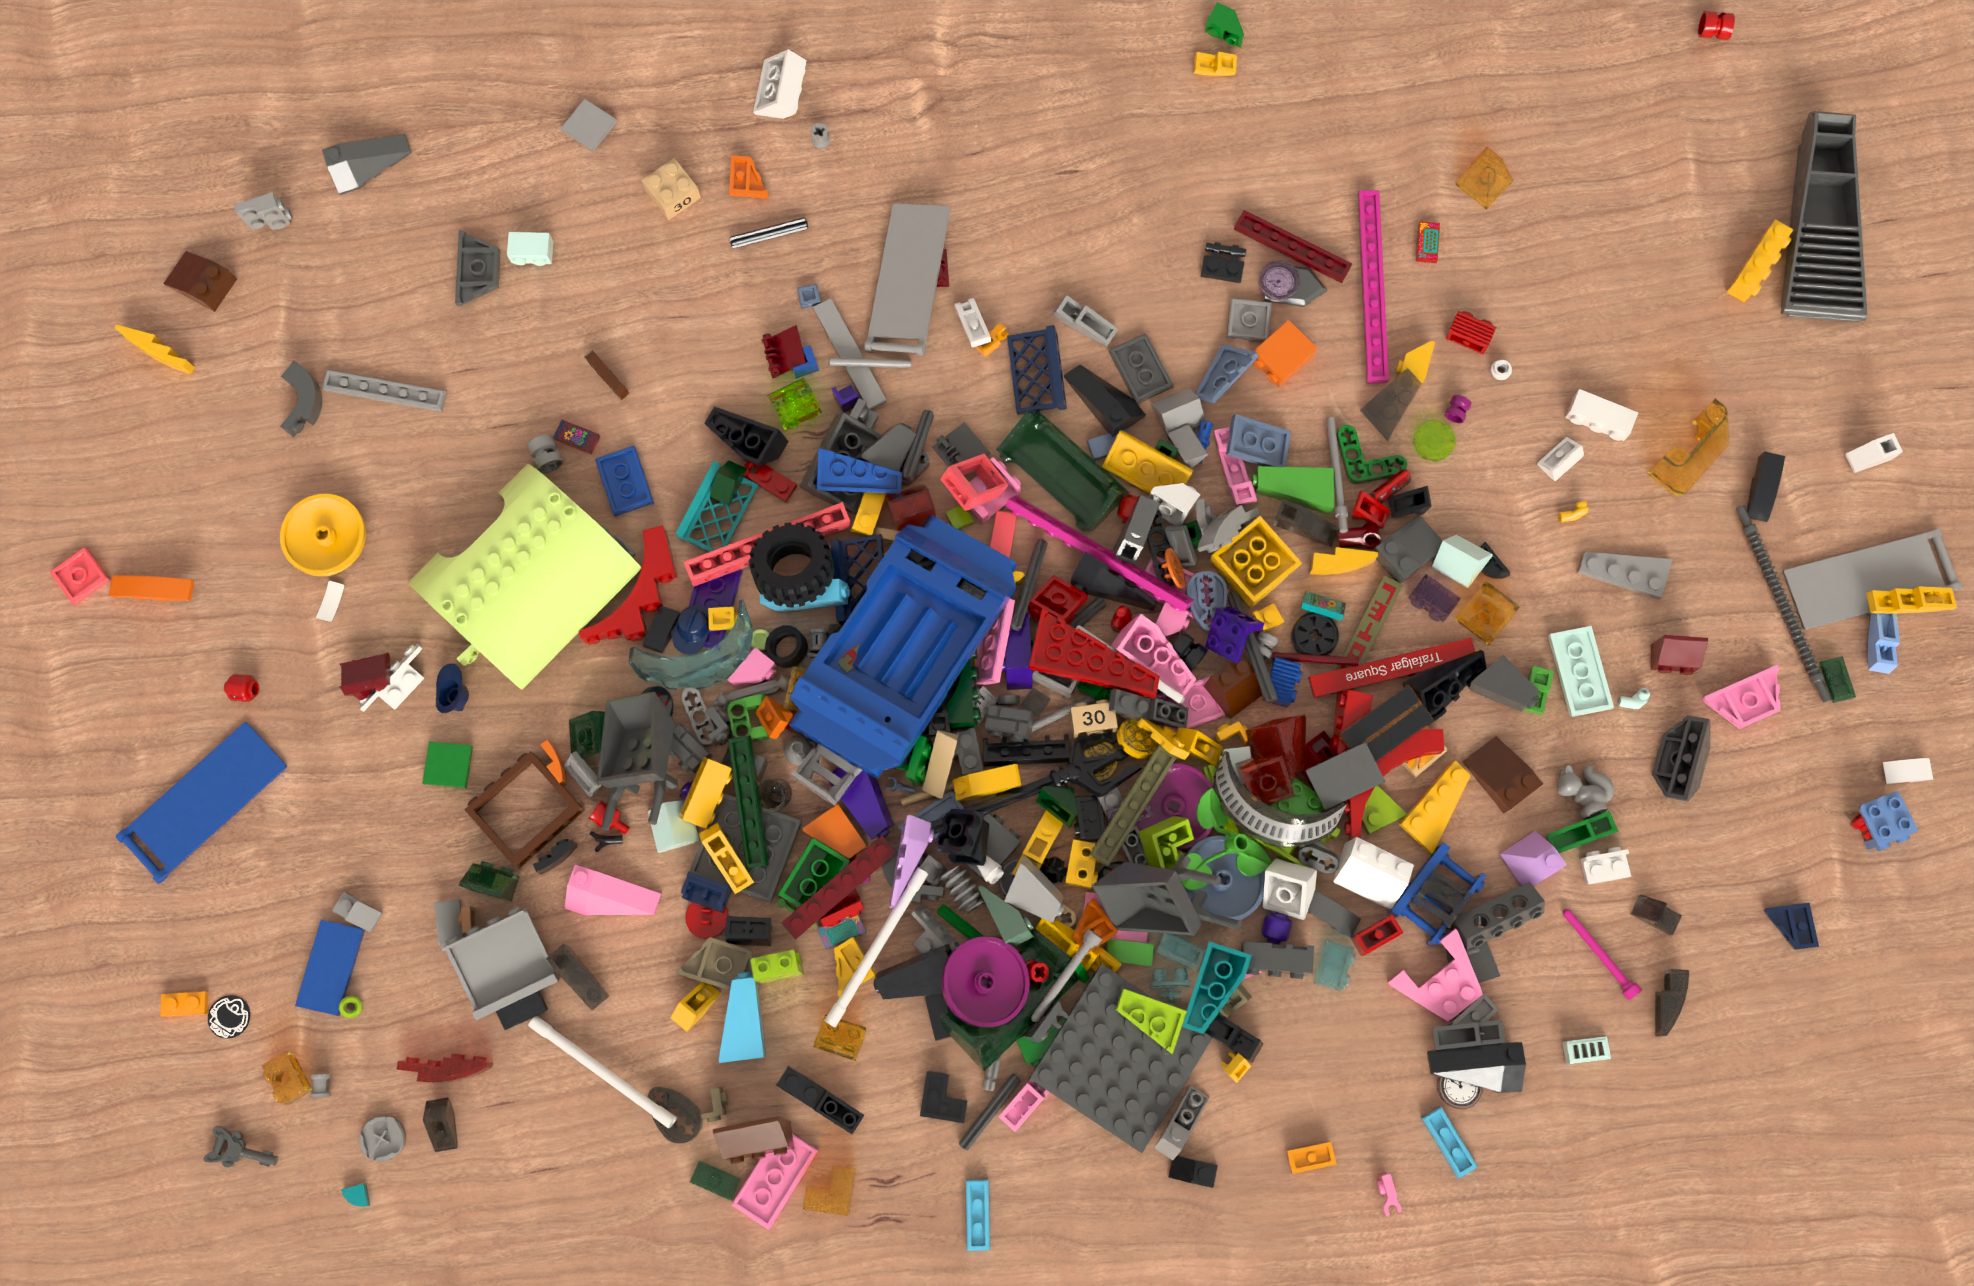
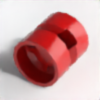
[1698,11,1735,40]

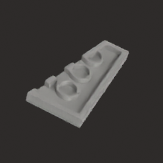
[1577,552,1672,599]

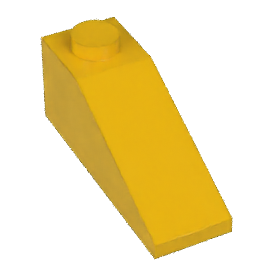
[849,492,886,537]
[953,764,1021,801]
[699,823,754,894]

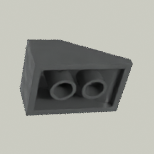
[1373,515,1442,584]

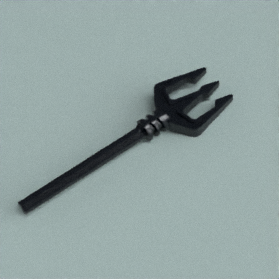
[930,732,1142,834]

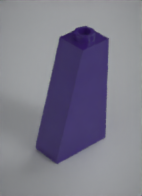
[828,761,894,840]

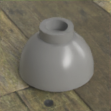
[784,736,814,765]

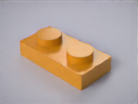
[160,991,208,1017]
[1286,1141,1337,1174]

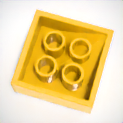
[1209,516,1302,608]

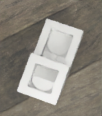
[1882,758,1933,785]

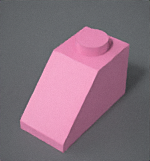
[1156,602,1190,640]
[728,648,777,687]

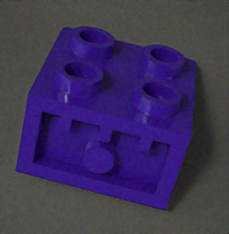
[1205,607,1264,663]

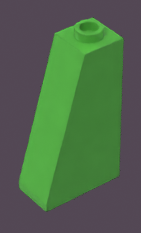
[1252,466,1334,514]

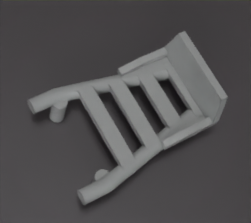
[791,744,863,806]

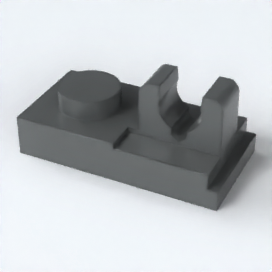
[1025,1001,1069,1043]

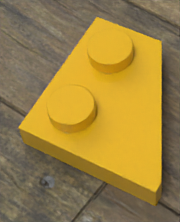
[1137,717,1190,760]
[834,937,876,997]

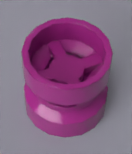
[1444,395,1472,423]

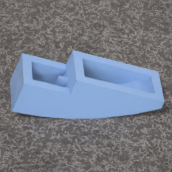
[1868,613,1900,674]

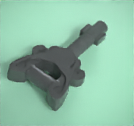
[204,1126,278,1167]

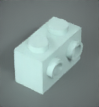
[507,232,554,266]

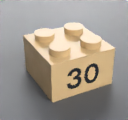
[641,158,701,220]
[1070,700,1118,741]

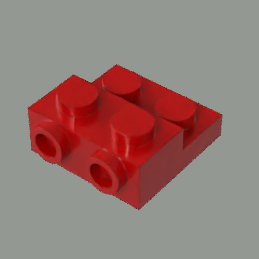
[1028,575,1088,625]

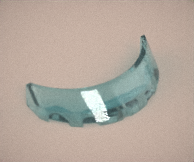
[628,599,753,690]

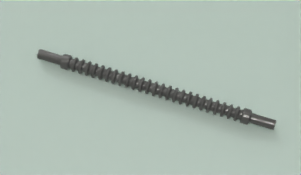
[1736,505,1832,703]

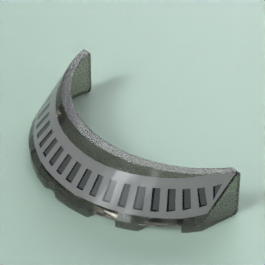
[1212,751,1347,848]

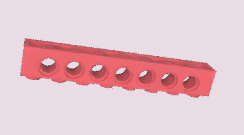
[684,502,851,587]

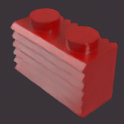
[1446,311,1497,354]
[1351,915,1403,956]

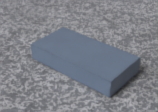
[1087,428,1129,461]

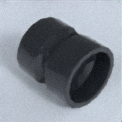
[1173,632,1208,672]

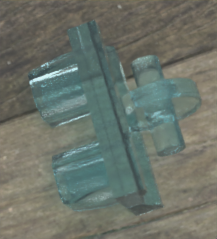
[1150,968,1191,1005]

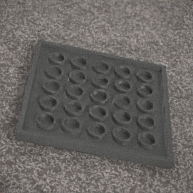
[1029,964,1212,1153]

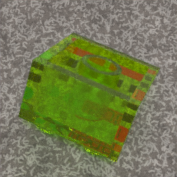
[767,378,822,430]

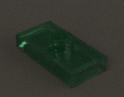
[1819,656,1856,703]
[690,1161,741,1201]

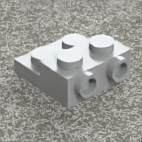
[234,192,293,230]

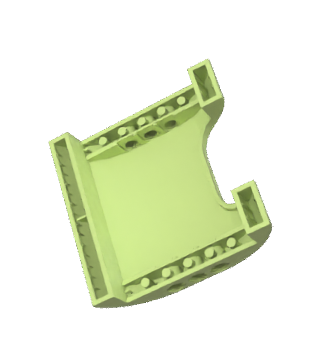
[407,464,641,690]

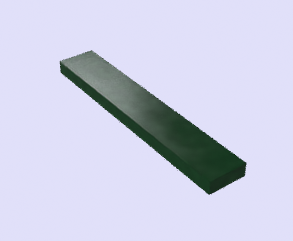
[728,736,769,869]

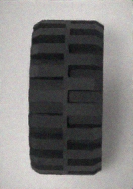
[749,522,834,608]

